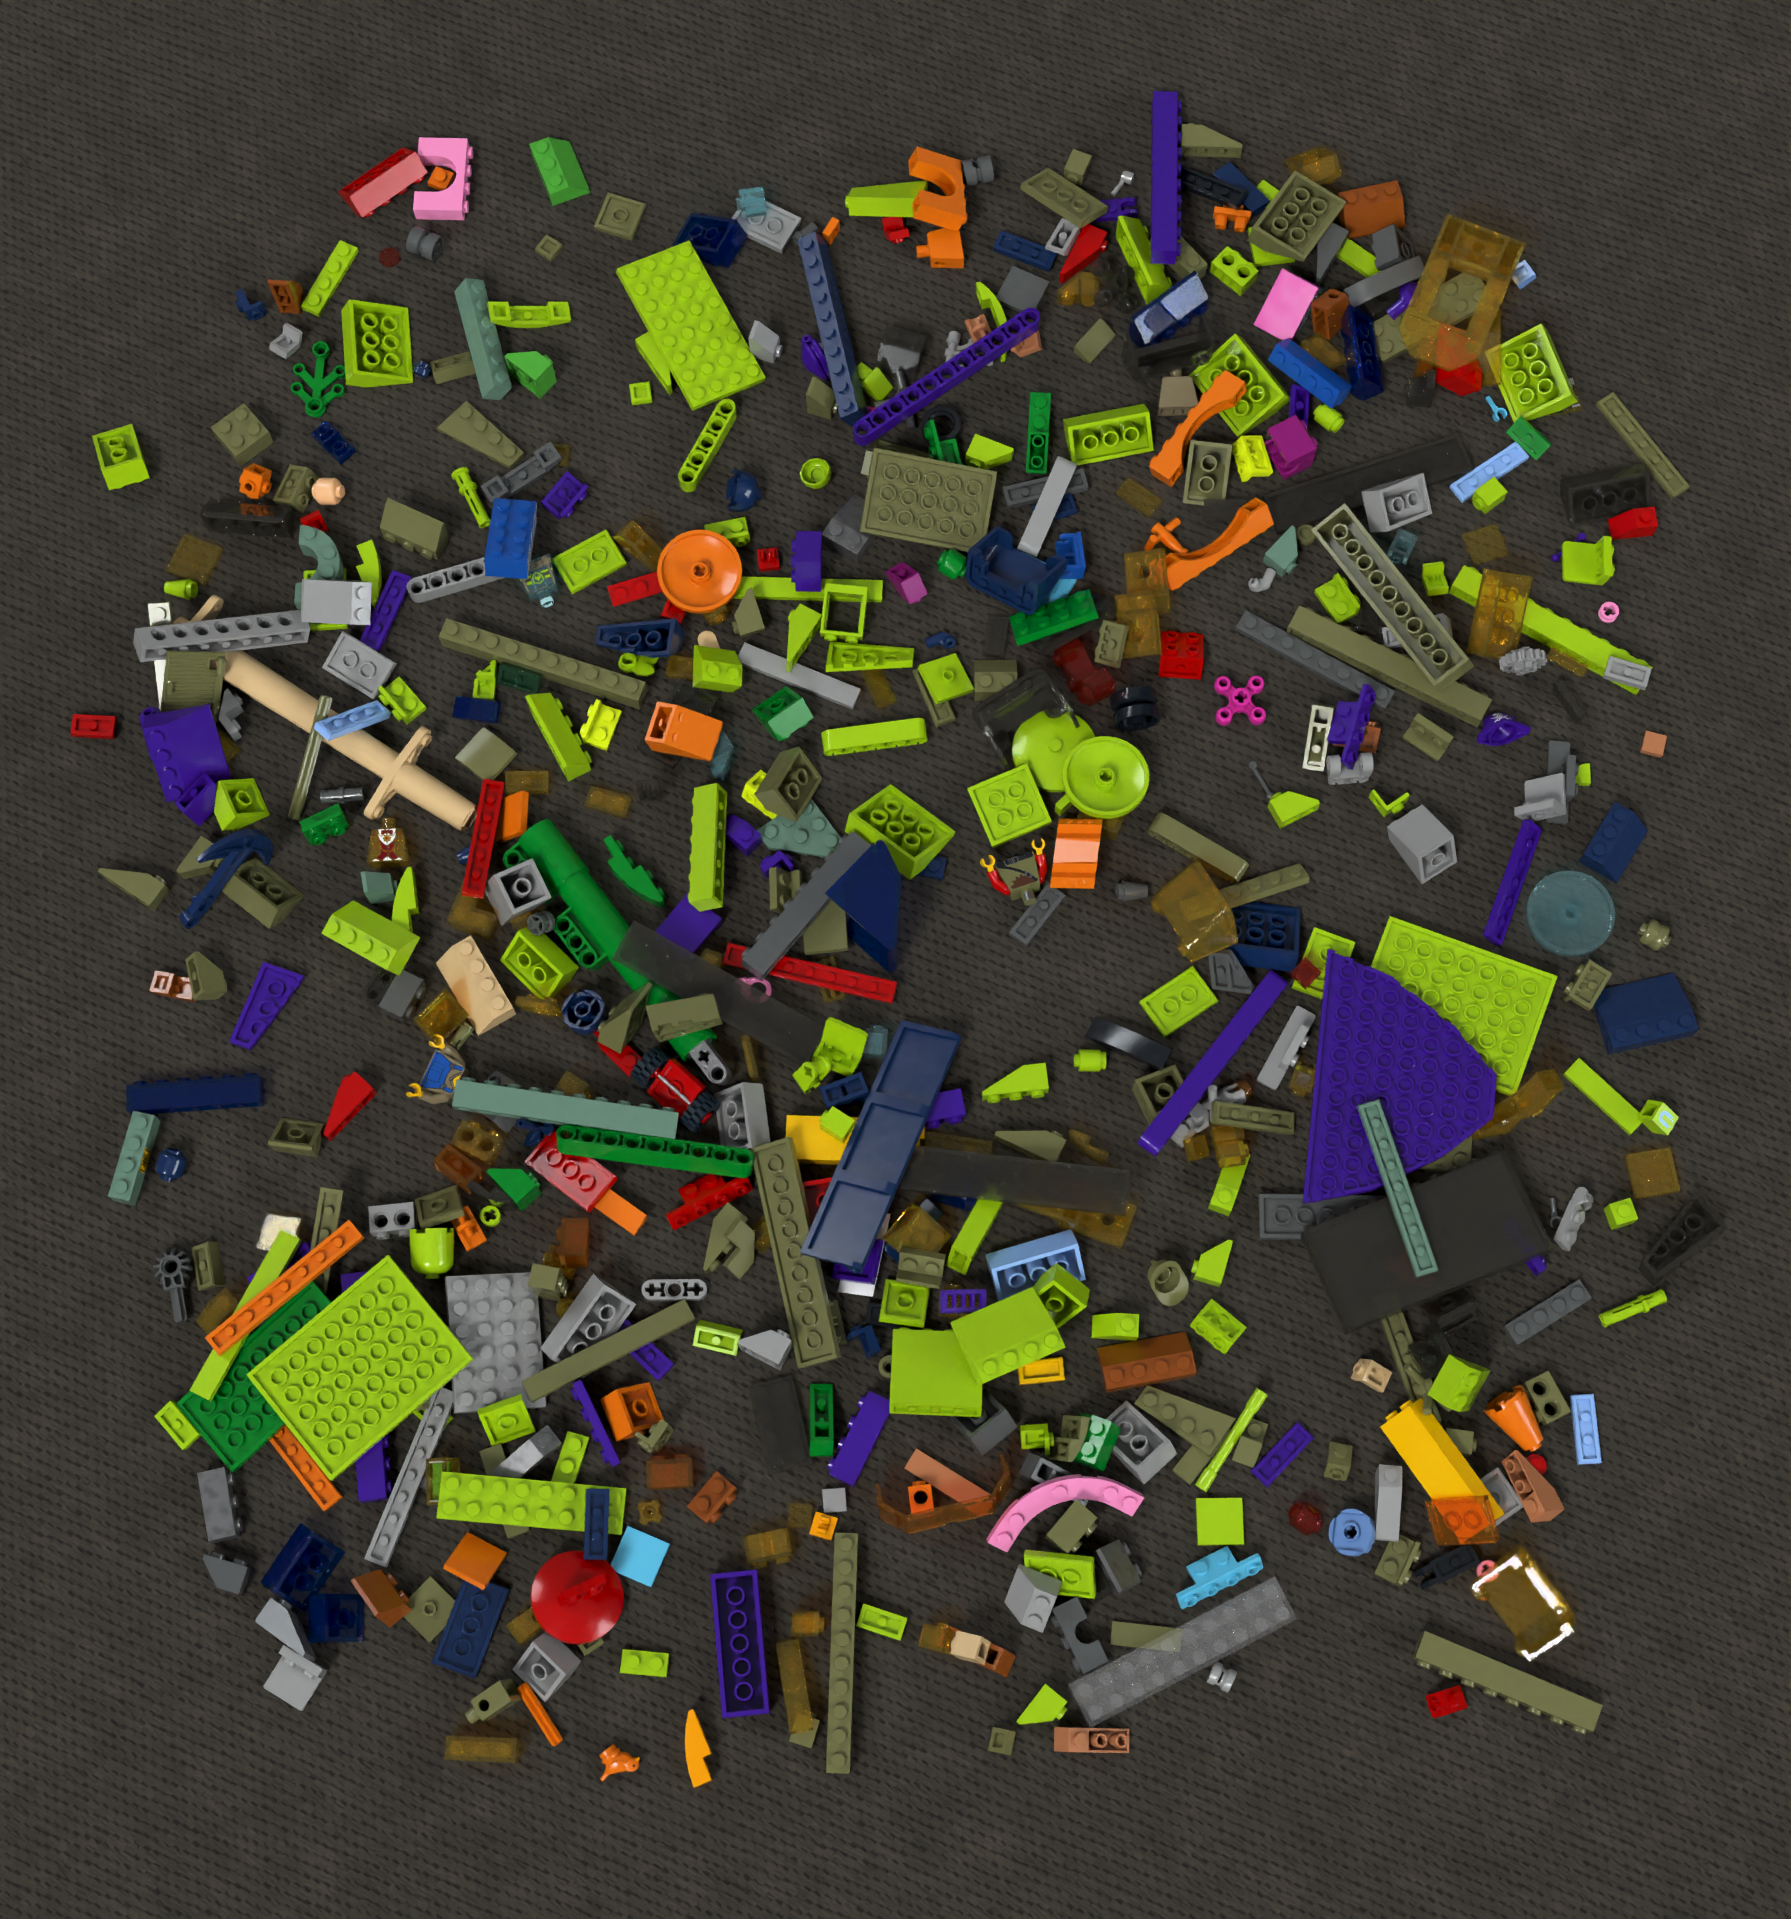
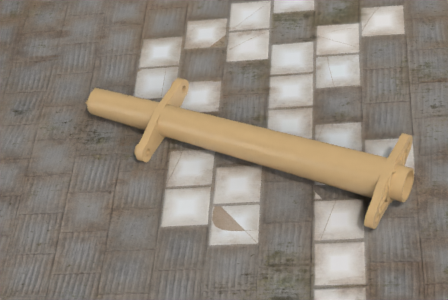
[156,595,478,832]

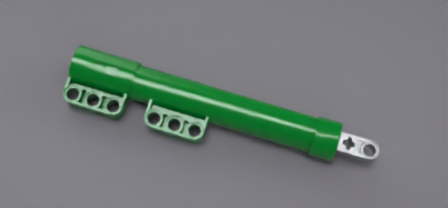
[503,819,732,1085]

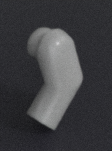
[1248,568,1276,592]

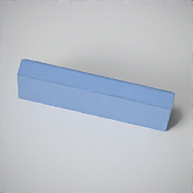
[1570,1394,1602,1465]

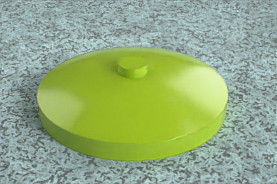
[1012,709,1095,792]
[1062,736,1149,819]

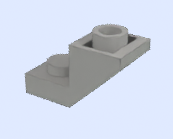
[219,689,244,741]

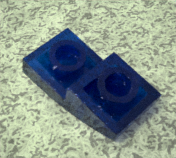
[311,421,356,465]
[452,696,501,723]

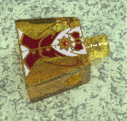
[367,817,411,869]

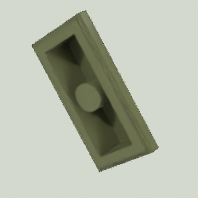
[1074,318,1116,364]
[430,351,476,384]
[191,1241,225,1291]

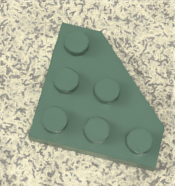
[757,799,841,858]

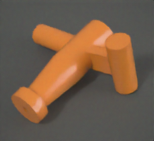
[1145,517,1189,554]

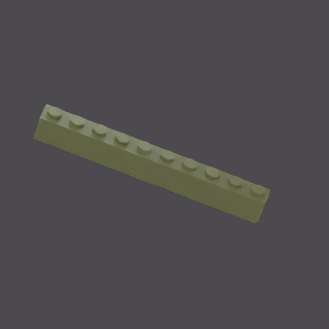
[1286,605,1492,728]
[439,618,648,709]
[826,1533,858,1774]

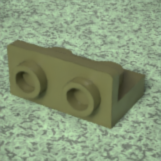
[273,465,319,513]
[1094,620,1129,668]
[1403,713,1454,761]
[769,867,802,914]
[1563,960,1612,1011]
[896,1247,946,1289]
[635,1419,674,1454]
[1374,1534,1422,1586]

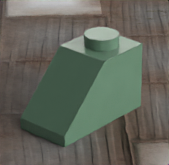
[1263,525,1298,577]
[360,871,399,905]

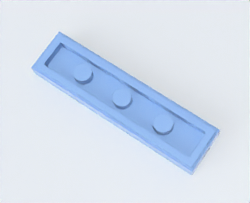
[1449,442,1529,503]
[314,700,391,741]

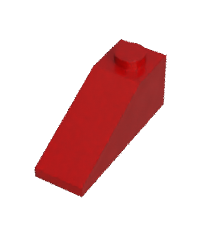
[1059,224,1109,284]
[323,1071,377,1141]

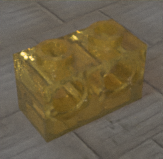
[450,1120,504,1167]

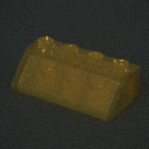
[1466,568,1532,659]

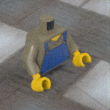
[406,1034,468,1104]

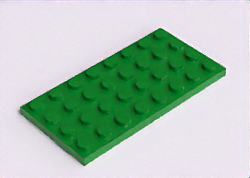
[176,1281,332,1472]

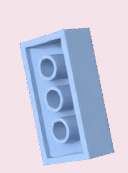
[985,1229,1086,1301]

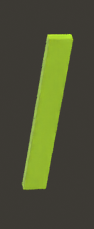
[1256,180,1380,278]
[733,577,883,602]
[189,1230,302,1402]

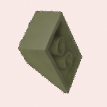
[1183,440,1233,508]
[597,982,653,1054]

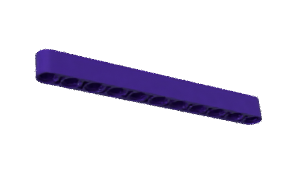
[853,308,1040,446]
[1137,970,1289,1157]

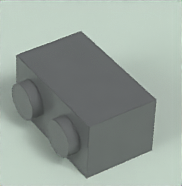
[379,970,426,1023]

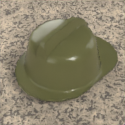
[1147,1259,1189,1306]

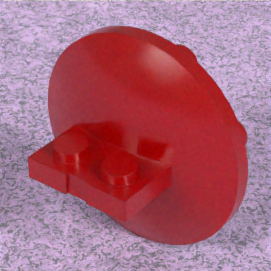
[530,1551,624,1644]

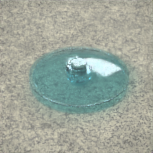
[1526,871,1615,957]

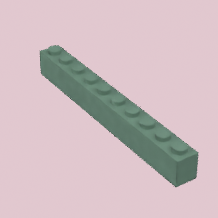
[452,1077,679,1139]

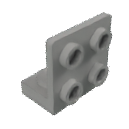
[1514,773,1566,822]
[263,1645,328,1711]

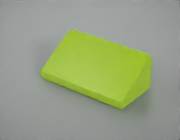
[692,1320,743,1356]

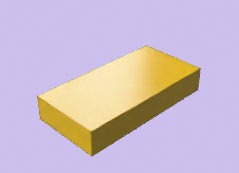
[1018,1357,1065,1385]

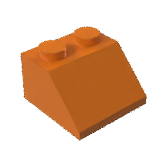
[600,1382,664,1442]

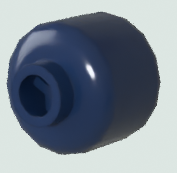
[155,1148,187,1182]

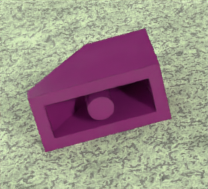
[885,561,928,604]

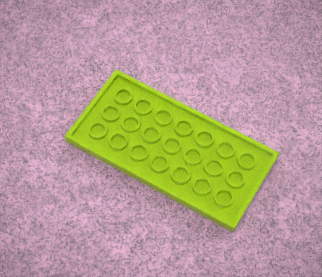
[616,241,766,411]

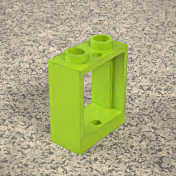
[820,583,868,644]

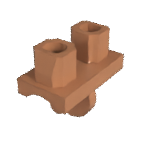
[965,314,997,355]

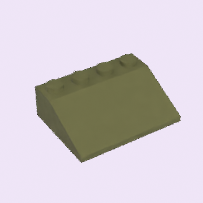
[1248,170,1347,262]

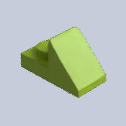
[857,362,893,401]

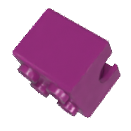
[1265,415,1318,480]

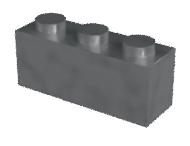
[197,1467,243,1543]

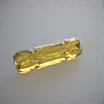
[1547,648,1588,677]

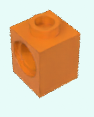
[908,1481,934,1517]

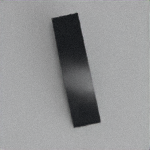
[1085,1017,1172,1071]

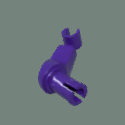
[1385,281,1429,320]

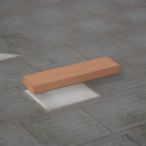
[904,1449,994,1517]

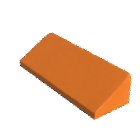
[595,1189,648,1236]

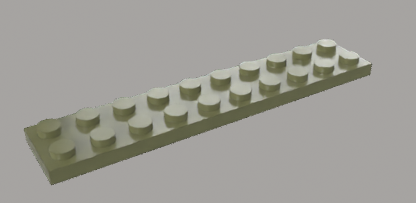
[750,1137,841,1369]

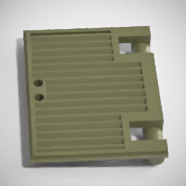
[160,650,226,723]

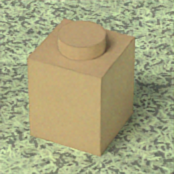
[950,1631,991,1665]

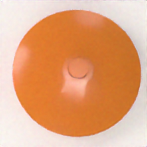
[657,530,742,614]

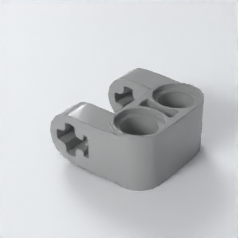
[1326,752,1373,785]

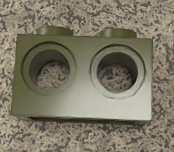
[1521,1371,1571,1426]

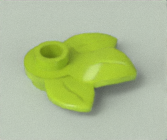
[618,652,659,676]

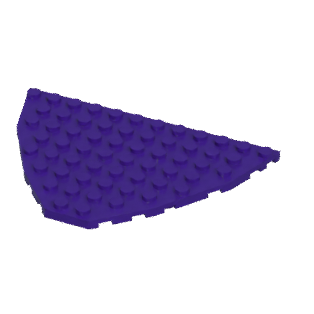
[1302,949,1497,1204]

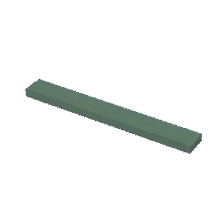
[1357,1099,1438,1278]

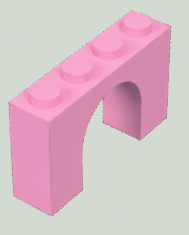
[413,137,473,220]

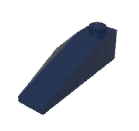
[595,618,685,658]

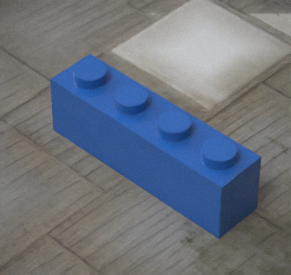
[1268,338,1352,408]

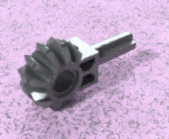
[153,1248,193,1323]

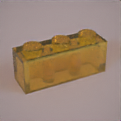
[444,1735,520,1763]

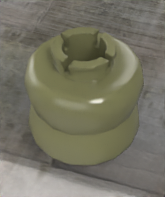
[1637,919,1671,951]

